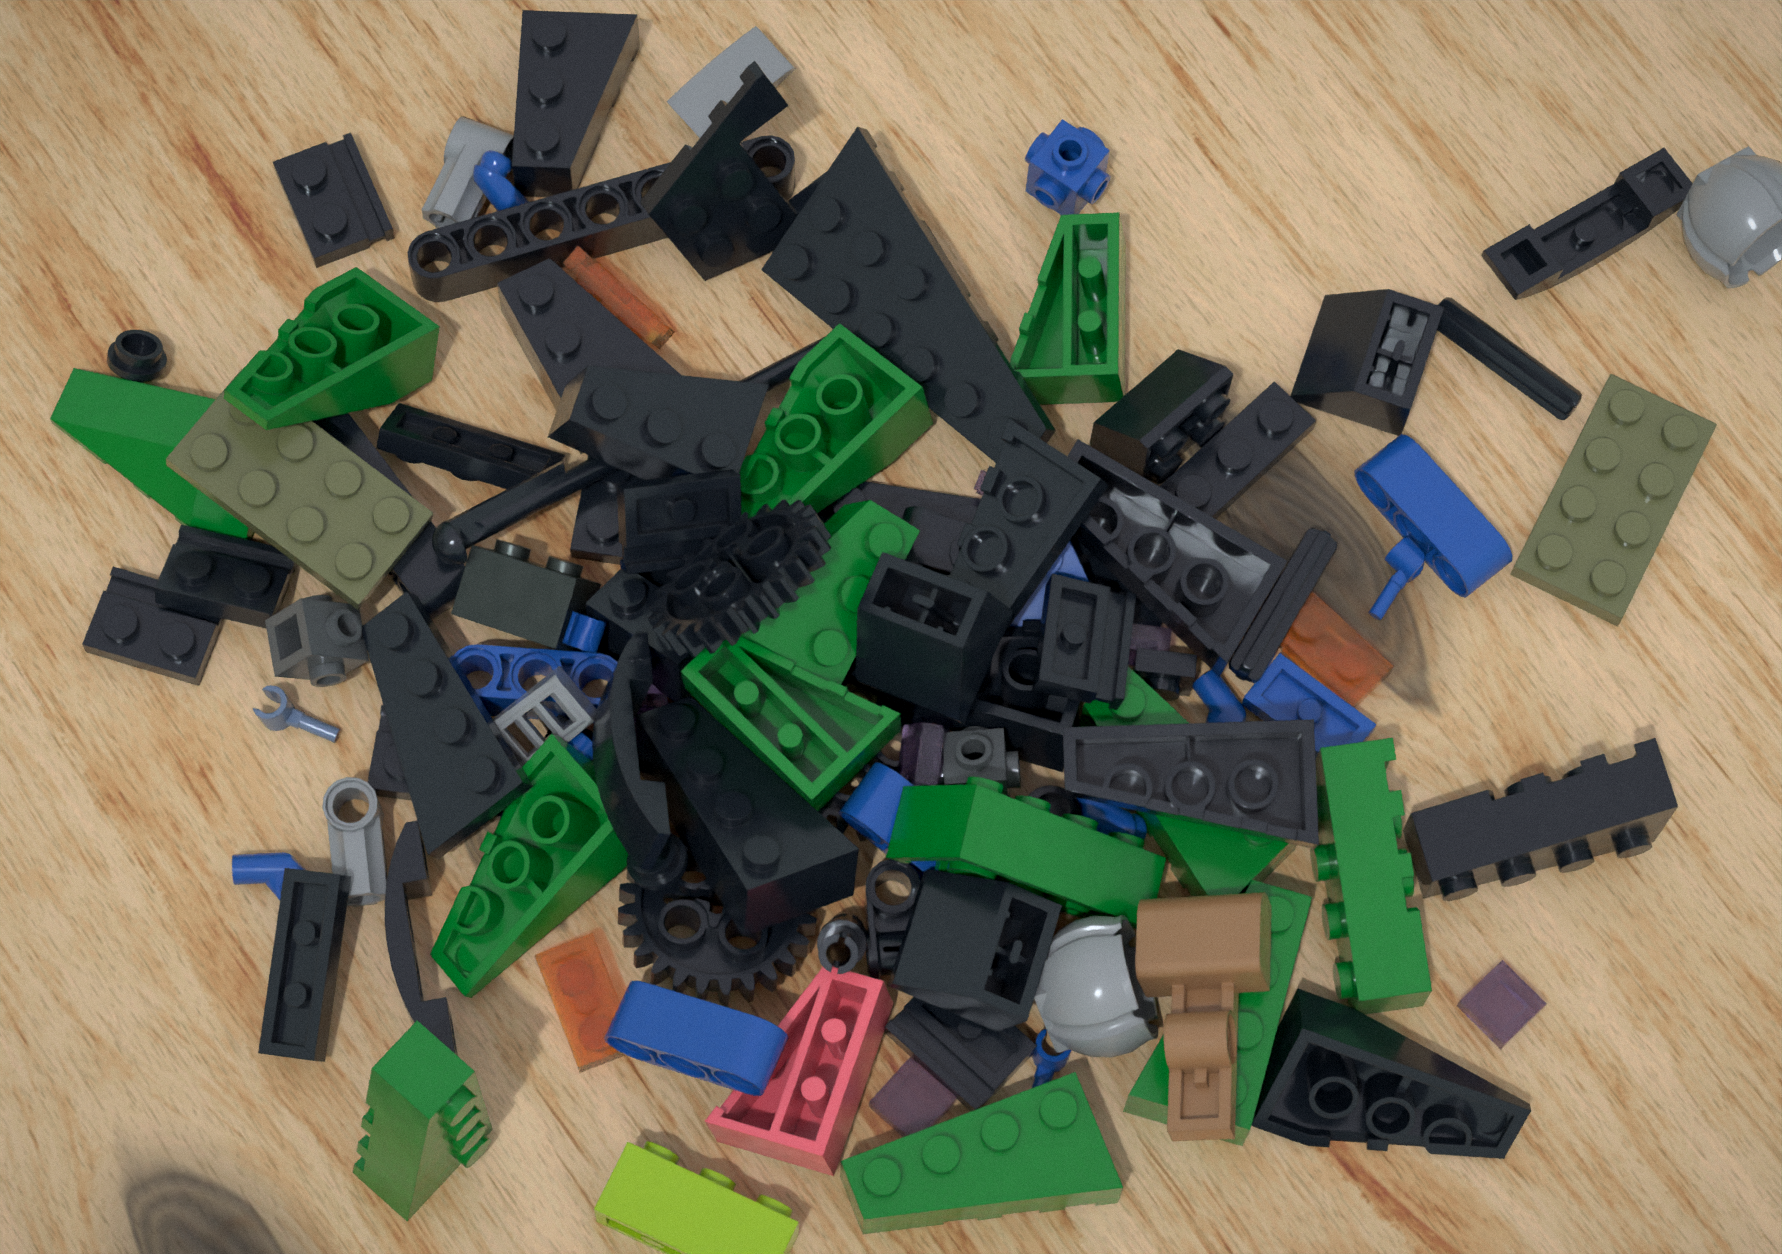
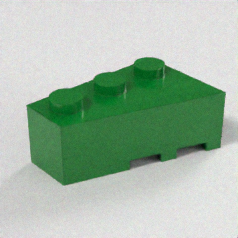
[741,500,920,685]
[681,636,901,811]

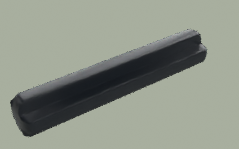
[1437,297,1582,420]
[1229,528,1337,683]

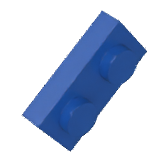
[1242,653,1376,760]

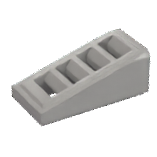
[493,666,597,767]

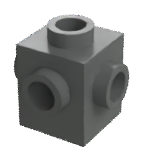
[265,595,369,687]
[932,726,1021,797]

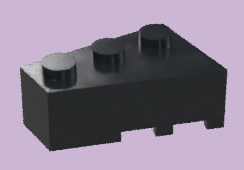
[512,10,640,197]

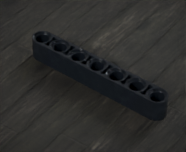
[407,135,795,303]

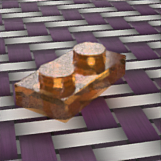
[563,246,675,349]
[1279,591,1394,708]
[535,933,625,1073]

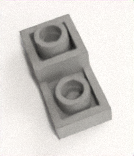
[667,26,796,138]

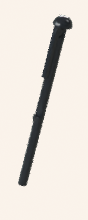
[432,337,824,565]

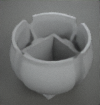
[1676,146,1782,288]
[1034,915,1159,1058]

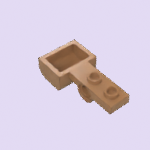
[1135,892,1271,1141]

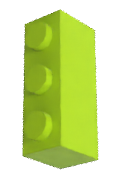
[594,1141,799,1254]

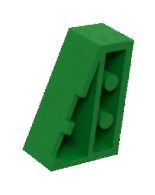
[1009,212,1126,405]

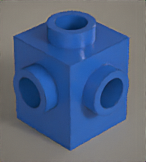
[1025,119,1111,215]

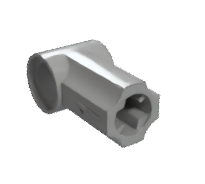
[422,116,514,228]
[322,777,388,907]

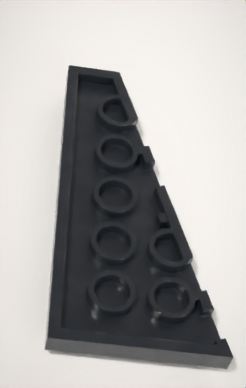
[761,127,1056,463]

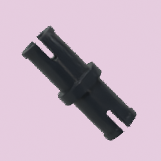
[817,913,867,974]

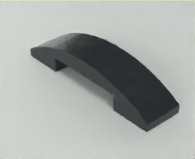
[1481,148,1693,300]
[592,631,670,870]
[385,820,458,1056]

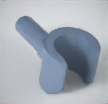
[253,685,340,743]

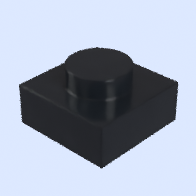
[1132,647,1197,701]

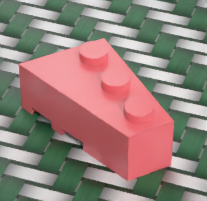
[705,967,894,1176]

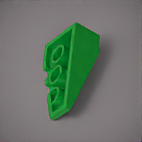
[224,267,440,430]
[739,323,933,517]
[50,368,254,540]
[430,734,628,998]

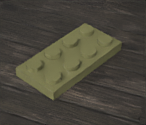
[166,369,433,610]
[1510,374,1717,627]

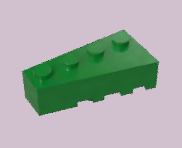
[1079,666,1297,896]
[1310,738,1432,1014]
[886,777,1166,929]
[1123,880,1312,1146]
[353,1021,493,1221]
[840,1072,1123,1234]

